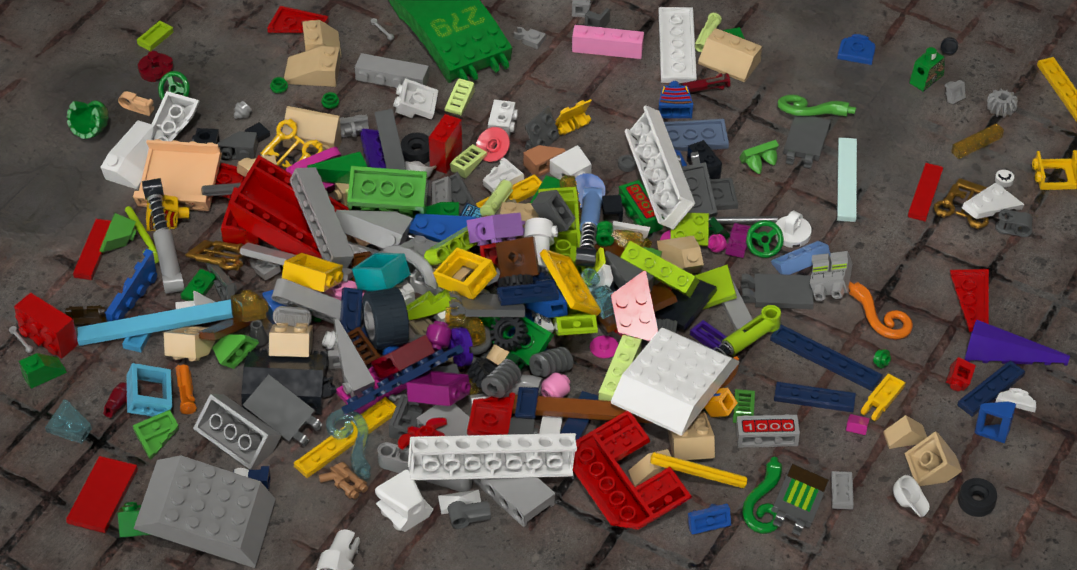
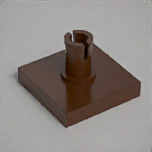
[496,236,540,279]

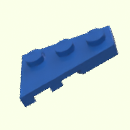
[409,214,476,243]

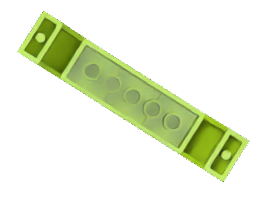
[538,187,598,336]

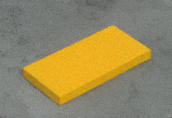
[539,249,601,316]

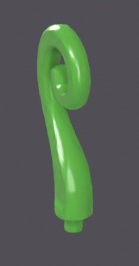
[777,95,856,117]

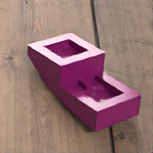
[725,223,751,258]

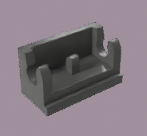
[389,395,423,440]

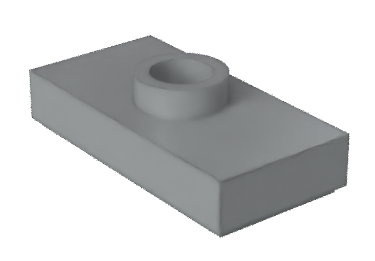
[432,176,452,205]
[831,471,854,509]

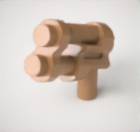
[318,462,368,499]

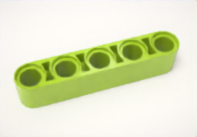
[424,226,478,266]

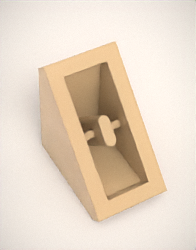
[884,415,927,449]

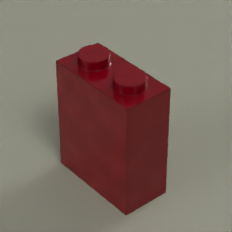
[371,335,435,380]

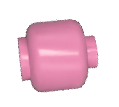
[541,373,570,398]

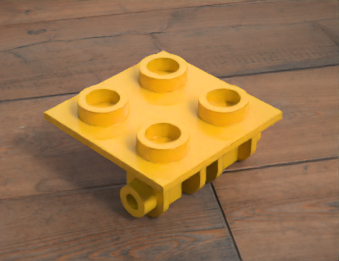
[555,99,592,135]

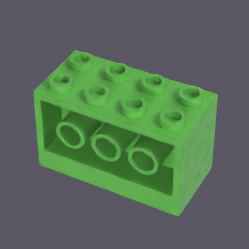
[347,166,428,220]

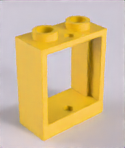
[433,248,497,300]
[282,253,343,292]

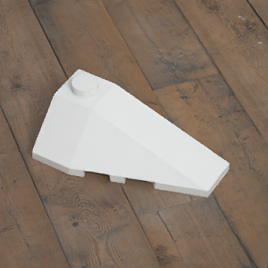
[152,91,200,141]
[101,121,154,190]

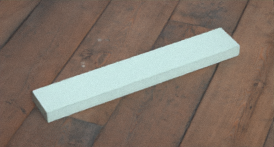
[837,138,857,222]

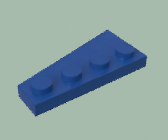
[105,249,157,322]

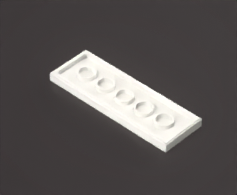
[658,7,697,83]

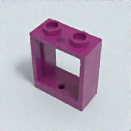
[407,371,471,406]

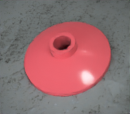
[476,127,510,162]

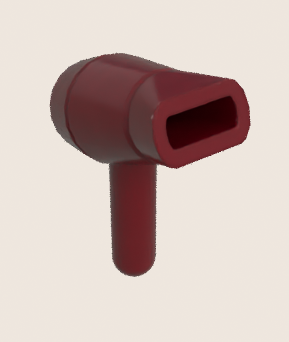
[103,382,127,418]

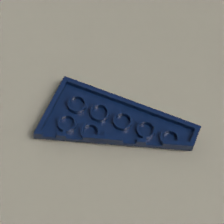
[341,345,464,414]

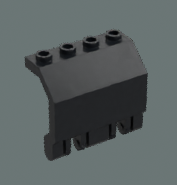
[241,348,329,414]

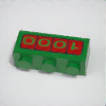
[618,180,664,234]

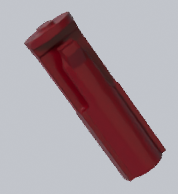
[681,73,730,93]

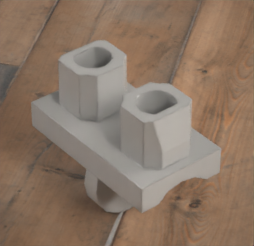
[340,114,369,138]

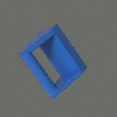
[975,401,1016,443]

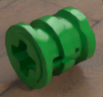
[596,221,614,247]

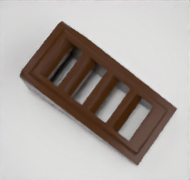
[347,327,381,369]

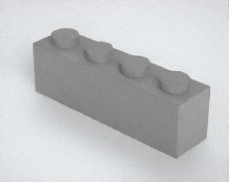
[355,53,429,88]

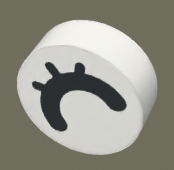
[995,170,1014,187]

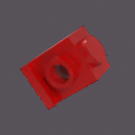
[946,357,976,391]

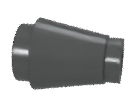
[249,320,268,348]

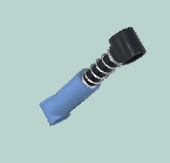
[576,187,603,267]

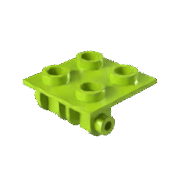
[670,213,709,246]

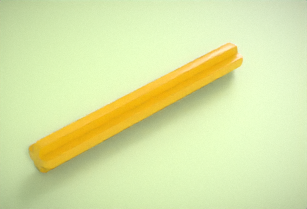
[650,452,747,488]

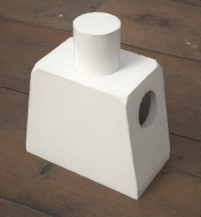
[550,145,592,186]

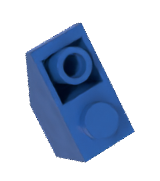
[525,286,568,318]

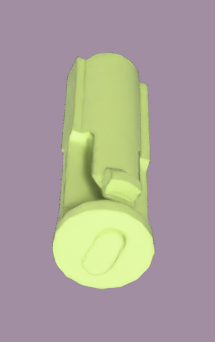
[695,13,722,52]
[480,179,513,216]

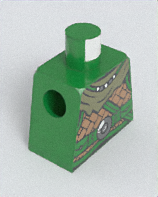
[909,47,945,92]

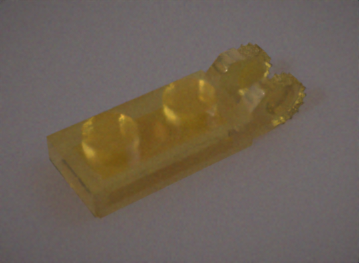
[611,229,652,248]

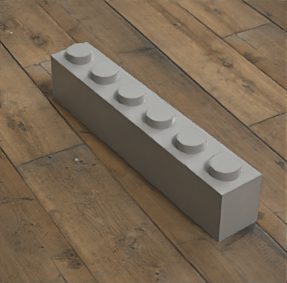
[289,167,354,268]

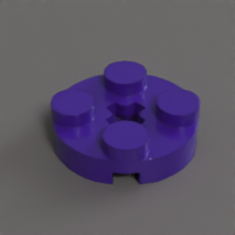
[448,327,473,367]

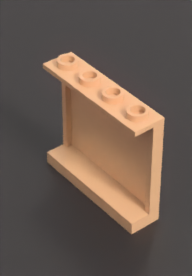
[133,139,222,211]

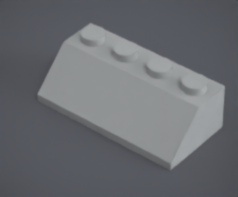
[193,394,282,470]

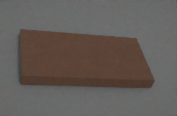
[596,282,677,333]

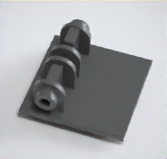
[525,106,560,150]

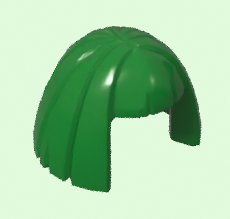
[67,100,109,139]

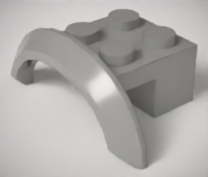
[380,235,438,289]

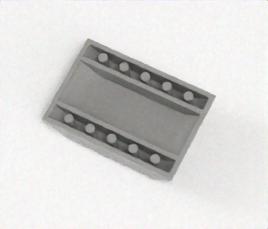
[134,455,276,568]

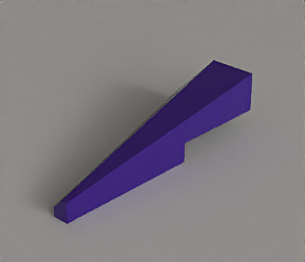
[964,319,1070,366]

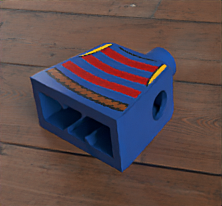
[659,81,693,118]

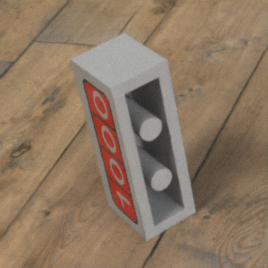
[736,414,800,448]

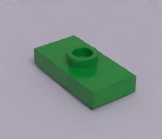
[181,269,217,301]

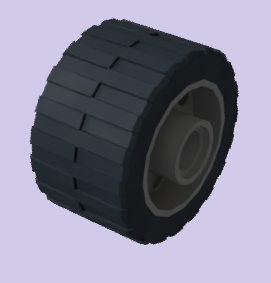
[362,288,409,350]

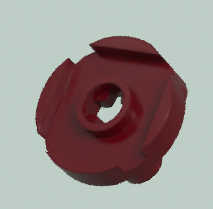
[138,51,174,82]

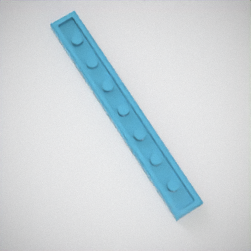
[77,299,233,346]

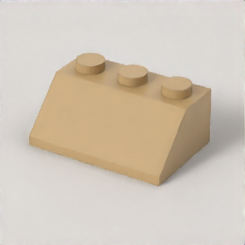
[698,28,762,82]
[282,106,342,153]

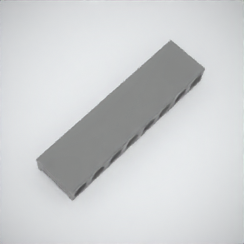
[416,404,555,527]

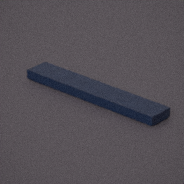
[770,324,883,392]

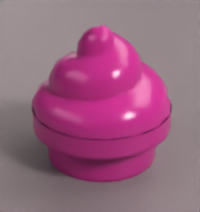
[708,234,727,253]

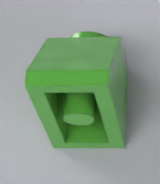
[99,213,136,252]
[212,334,259,369]

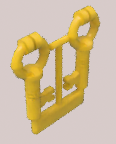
[260,119,323,168]

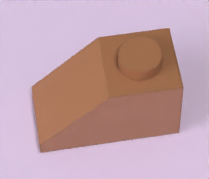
[524,145,566,177]

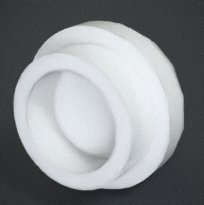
[322,331,337,350]

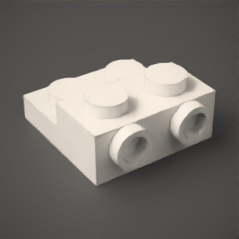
[393,78,438,119]

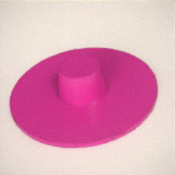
[590,336,619,358]

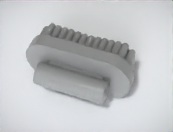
[273,306,311,327]

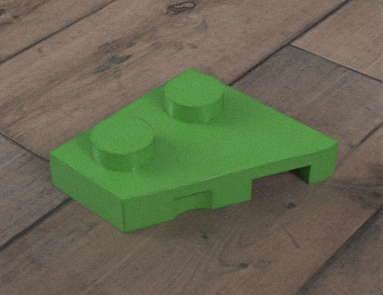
[133,410,179,460]

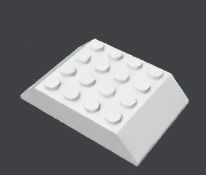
[611,328,739,436]

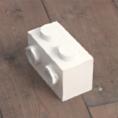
[488,100,518,138]

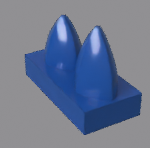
[688,504,731,535]

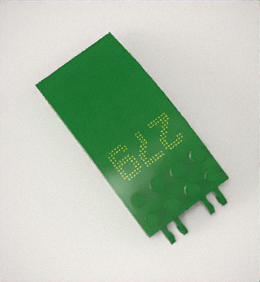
[388,0,512,83]

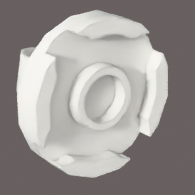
[775,210,811,248]

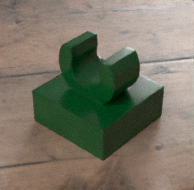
[708,216,730,239]

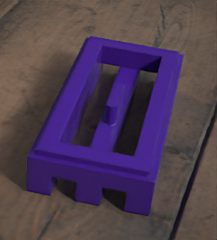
[690,320,727,350]

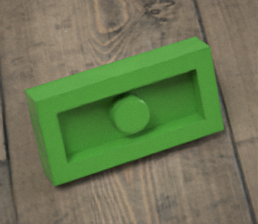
[739,140,779,174]

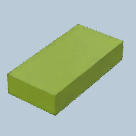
[137,21,174,51]

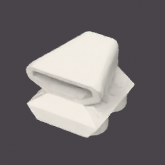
[375,470,433,532]

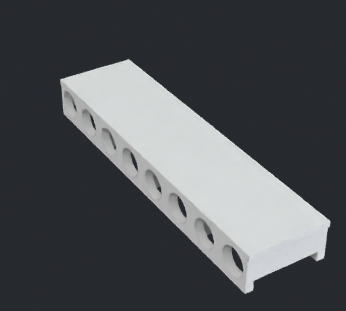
[625,105,695,229]
[408,433,577,480]

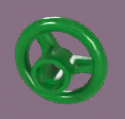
[158,71,190,100]
[746,220,784,258]

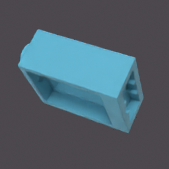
[126,363,172,417]

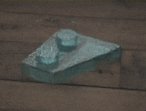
[45,399,92,444]

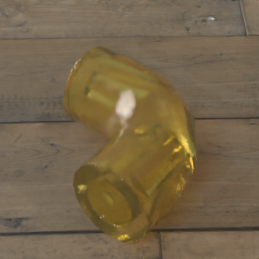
[445,307,486,345]

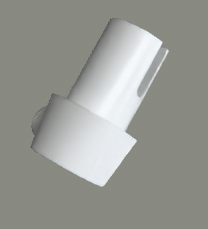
[524,218,558,272]
[316,529,360,570]

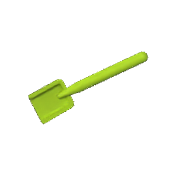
[125,206,159,264]

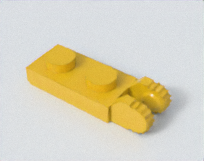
[861,373,906,421]

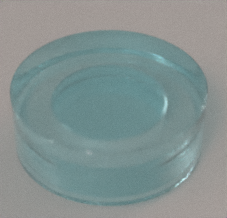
[580,268,600,288]

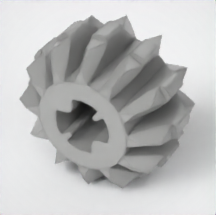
[987,88,1018,118]

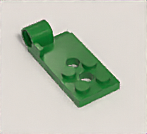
[475,317,554,366]

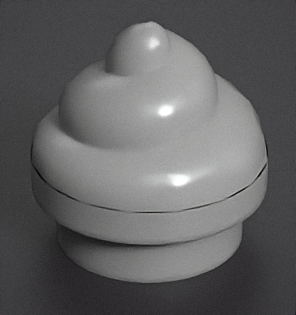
[234,101,252,119]

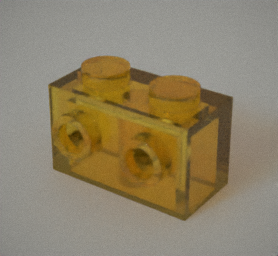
[231,290,268,322]

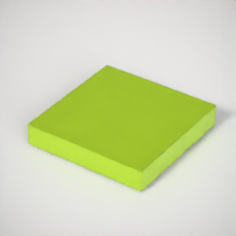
[695,265,737,310]

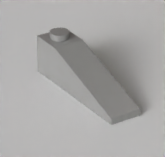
[334,318,375,397]

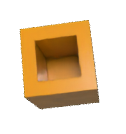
[704,388,738,417]

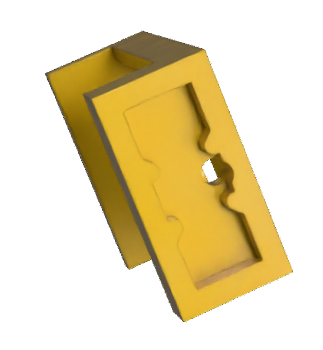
[1032,150,1077,190]

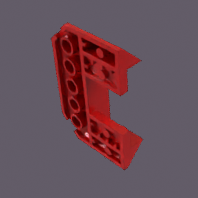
[572,411,692,530]

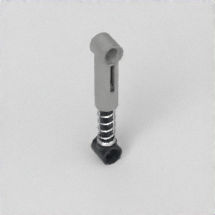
[142,178,184,294]

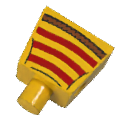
[146,195,189,231]

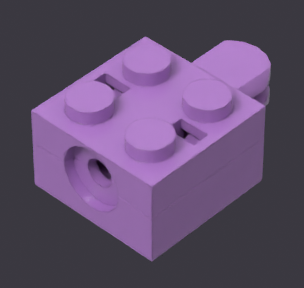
[467,213,525,246]

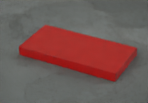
[66,456,138,533]

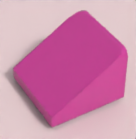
[846,414,870,435]

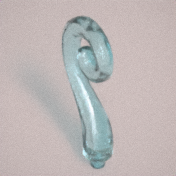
[326,409,371,479]

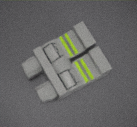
[810,251,853,301]

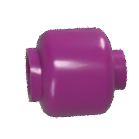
[426,321,452,351]

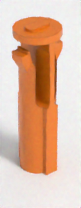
[175,365,197,414]

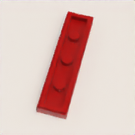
[908,163,944,222]
[73,219,111,280]

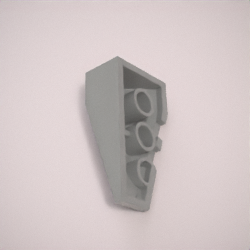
[336,210,414,249]

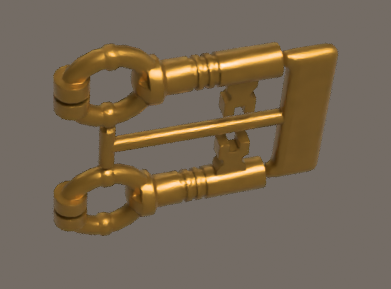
[934,178,989,230]
[185,240,244,270]

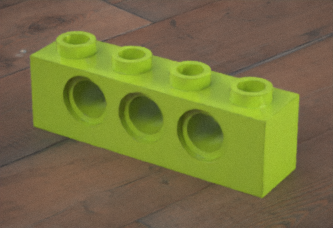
[620,241,700,298]

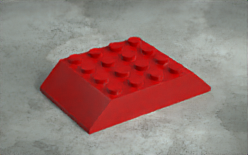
[228,155,349,259]

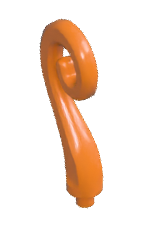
[848,281,913,340]

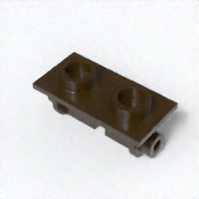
[65,305,107,325]

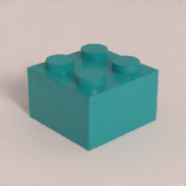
[352,253,410,292]

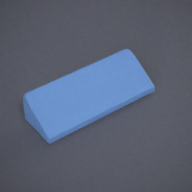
[771,241,831,275]

